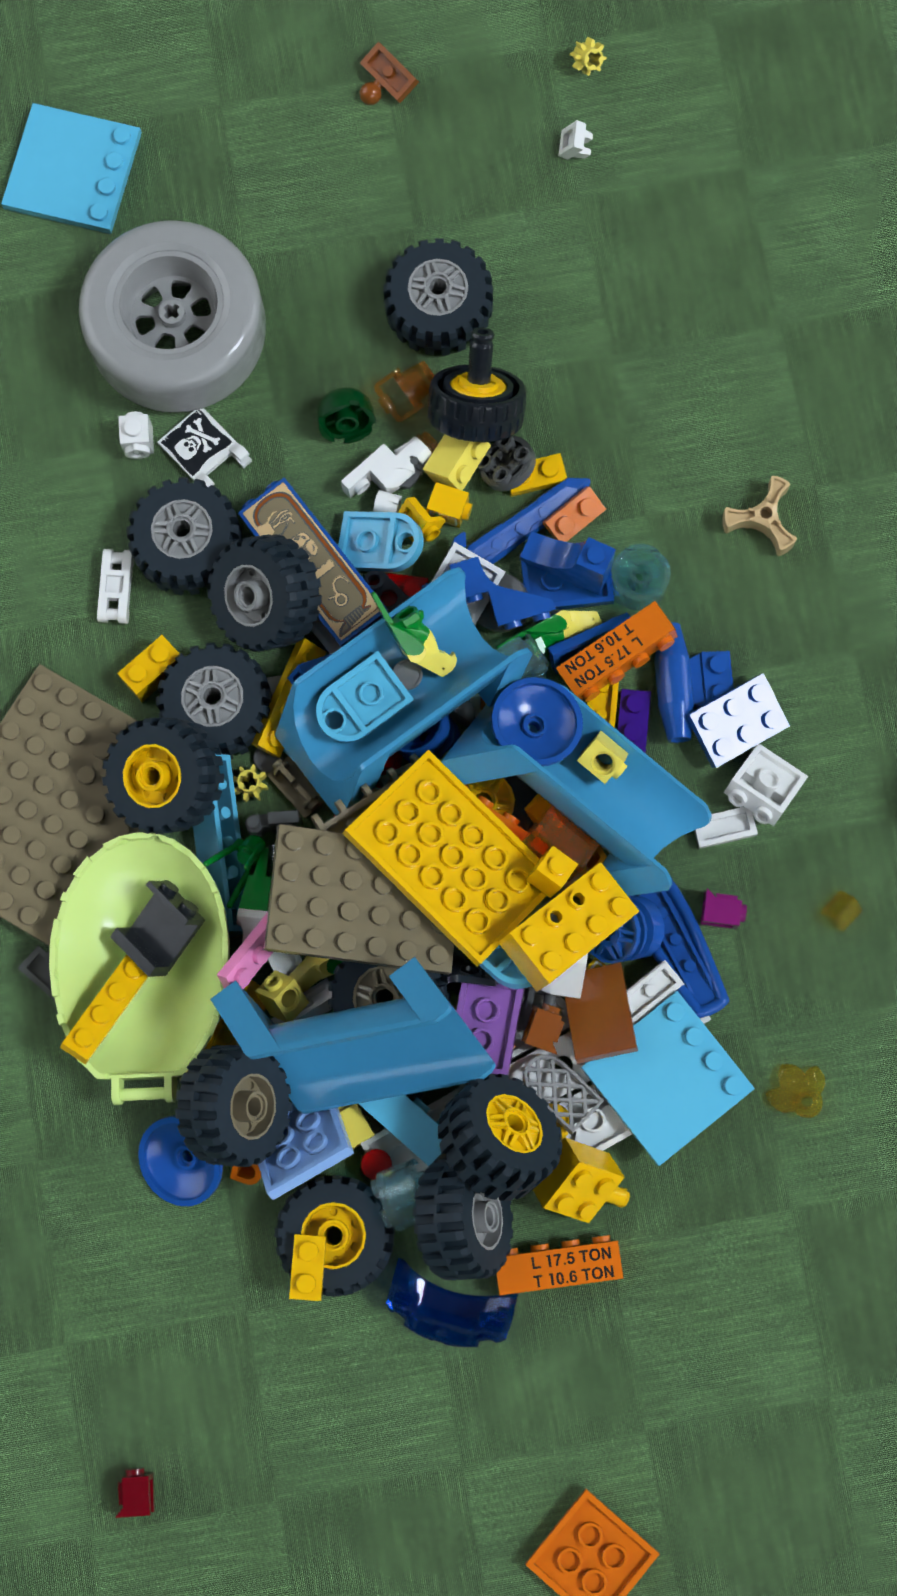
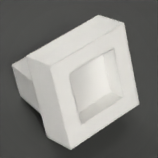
[558,120,593,160]

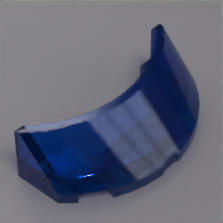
[385,1258,518,1347]

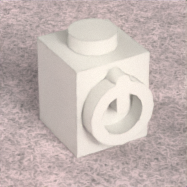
[119,411,154,459]

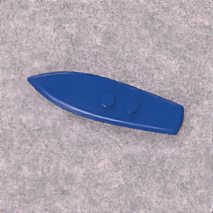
[634,879,730,1018]

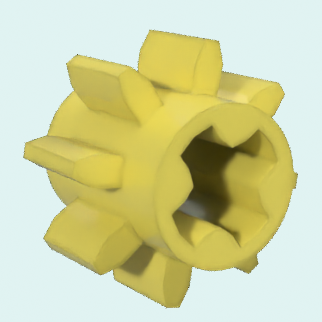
[570,37,607,76]
[233,764,269,803]

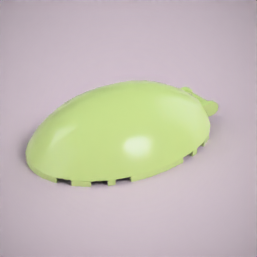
[49,832,230,1105]

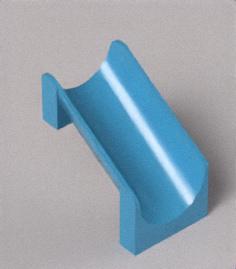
[275,567,533,816]
[441,684,712,896]
[210,957,496,1114]

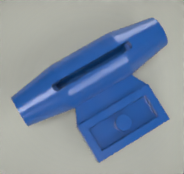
[654,622,734,743]

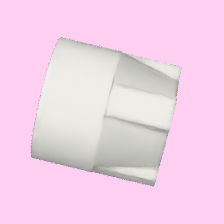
[373,490,402,513]

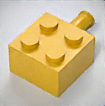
[533,1137,630,1223]

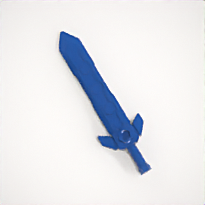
[422,478,591,589]

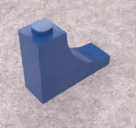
[519,531,616,596]

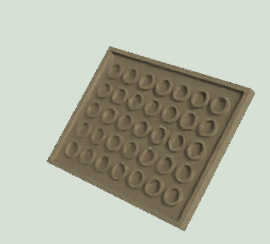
[0,664,140,947]

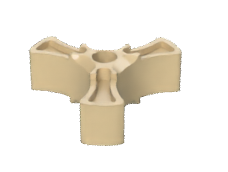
[722,476,797,556]

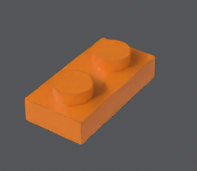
[542,486,606,542]

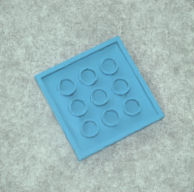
[1,103,142,234]
[580,991,755,1166]

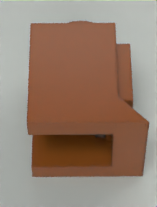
[521,1002,565,1055]

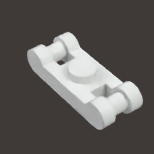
[97,549,134,624]

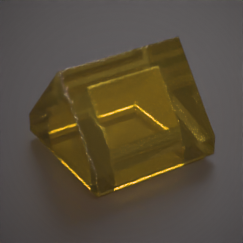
[820,890,863,932]

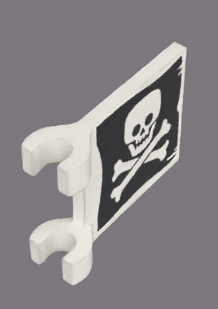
[157,408,252,487]

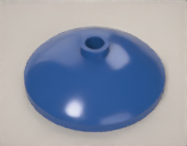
[491,677,583,767]
[138,1115,223,1206]

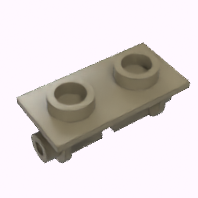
[266,756,325,818]

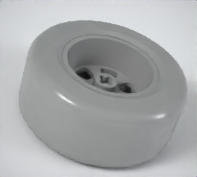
[79,220,266,413]

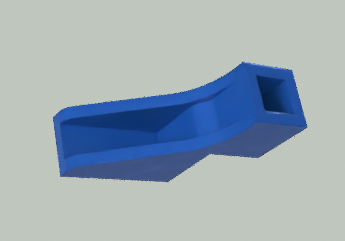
[449,557,556,630]

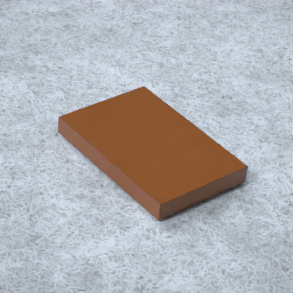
[565,962,638,1064]

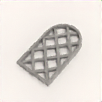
[522,1054,604,1135]

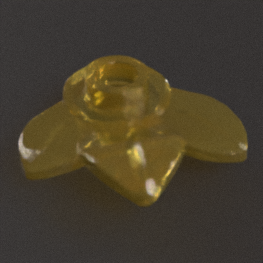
[766,1064,826,1118]

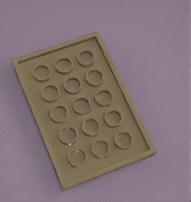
[264,824,454,975]

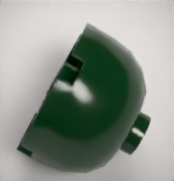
[317,387,376,444]

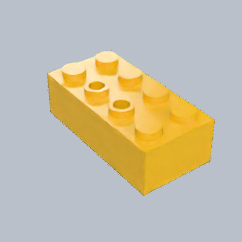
[498,862,639,992]

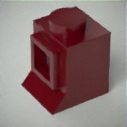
[115,1467,155,1518]

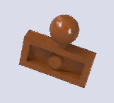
[359,41,419,105]

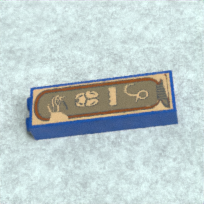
[238,478,390,647]

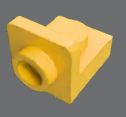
[398,497,446,542]

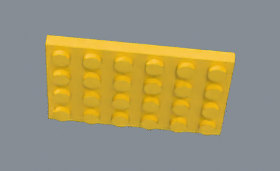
[342,750,547,967]

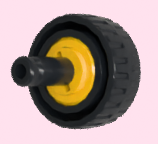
[428,327,526,442]

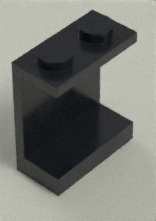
[110,880,205,977]

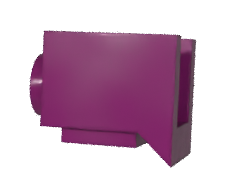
[700,888,747,929]

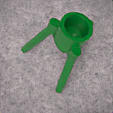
[203,835,267,908]

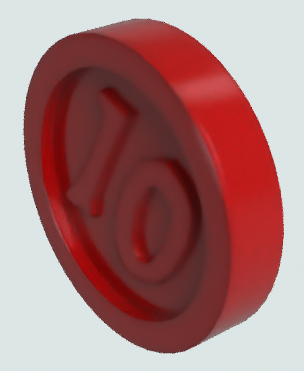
[361,1149,392,1180]

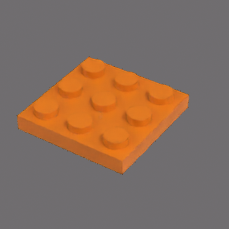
[525,1488,660,1596]

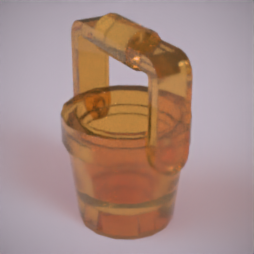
[374,360,434,422]

